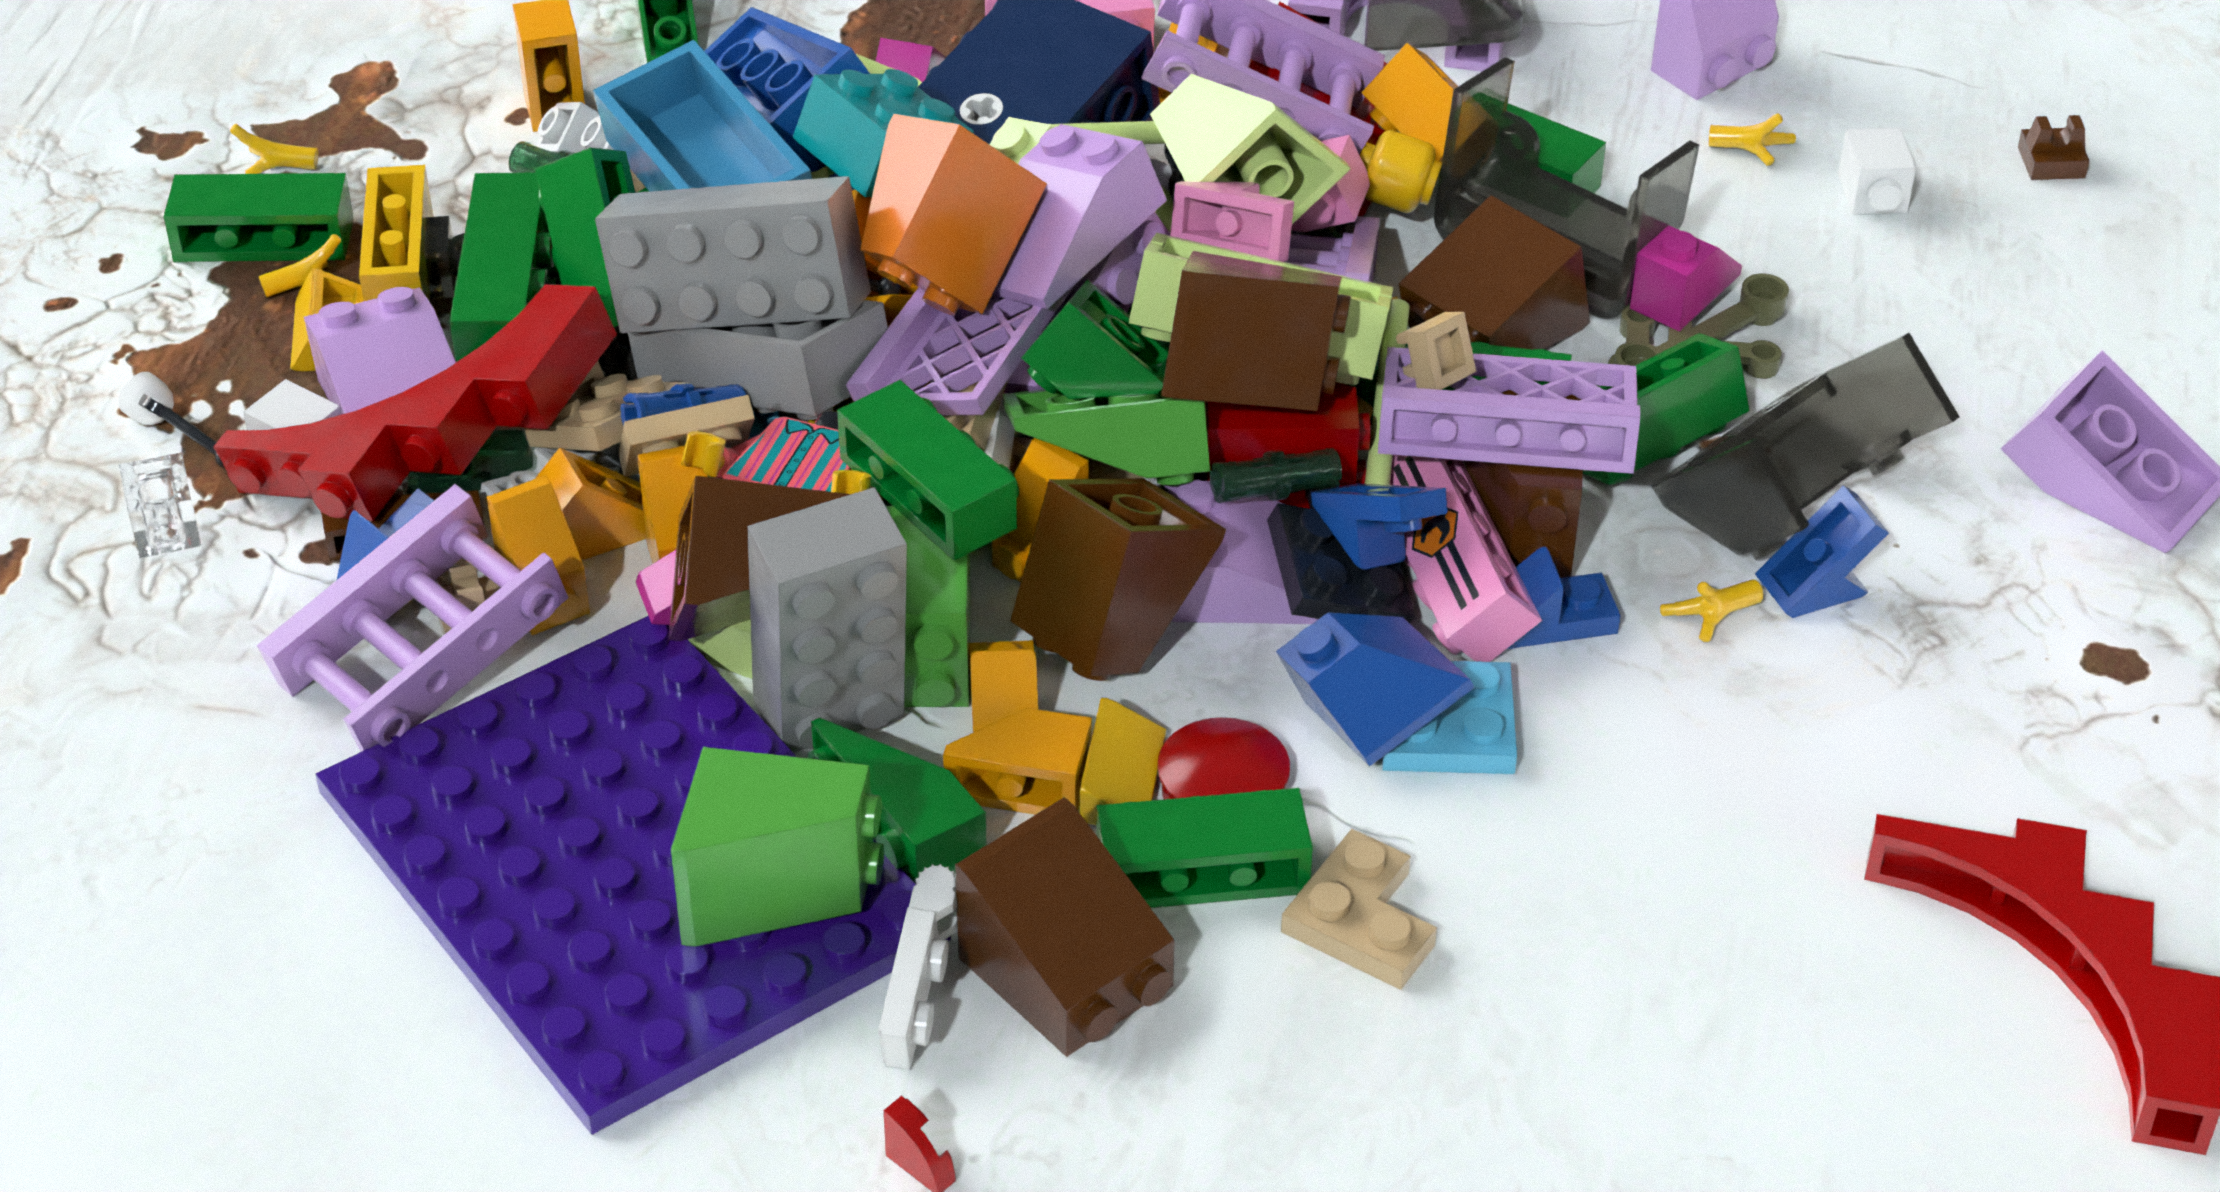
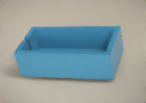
[593,40,812,192]

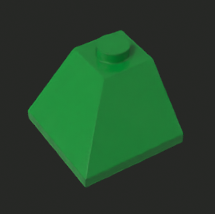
[1021,279,1169,399]

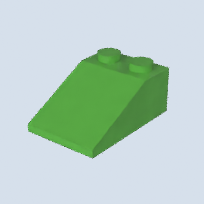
[1002,387,1210,485]

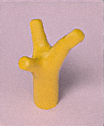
[1709,113,1796,166]
[230,124,319,174]
[258,234,341,298]
[1660,579,1763,642]

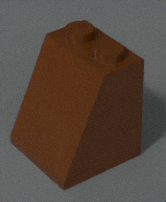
[1398,195,1590,350]
[1161,251,1351,411]
[1462,390,1583,578]
[668,476,851,641]
[1010,478,1226,681]
[955,797,1175,1057]

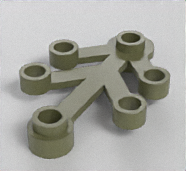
[1608,273,1789,379]

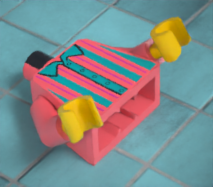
[681,411,880,496]

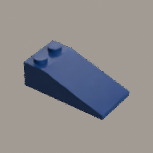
[705,7,870,172]

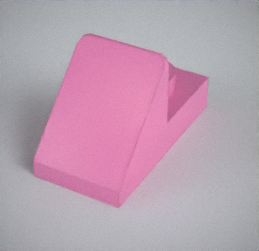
[1170,181,1294,262]

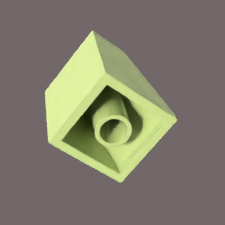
[1150,74,1350,224]

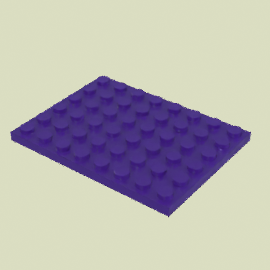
[315,616,951,1135]

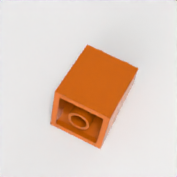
[860,114,1047,316]

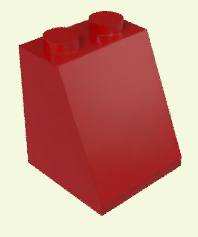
[1203,382,1370,509]

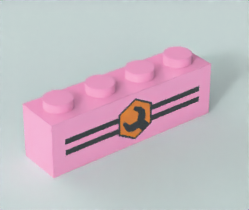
[1390,455,1542,662]

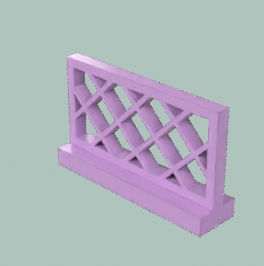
[846,285,1075,415]
[1378,347,1640,474]

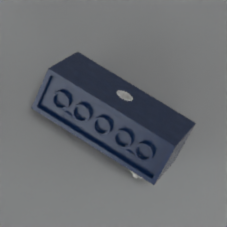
[828,0,1160,191]

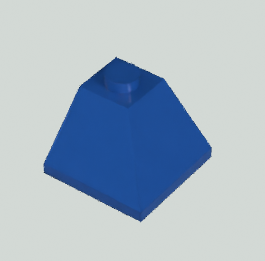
[1276,613,1475,767]

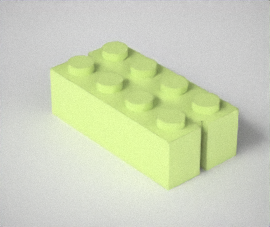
[1128,232,1393,385]

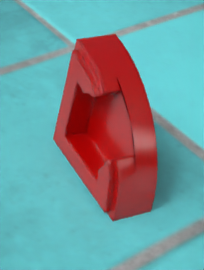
[883,1095,956,1192]

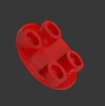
[1157,717,1290,799]

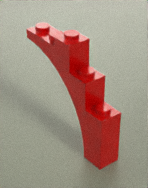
[213,284,617,521]
[1864,814,2220,1155]

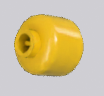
[1360,130,1443,213]

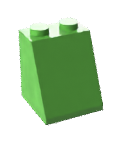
[886,506,971,707]
[671,747,884,947]

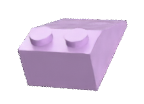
[1651,0,1779,100]
[992,124,1167,309]
[304,287,456,415]
[2000,350,2220,553]
[1164,480,1318,624]

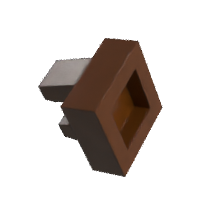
[2018,115,2090,180]

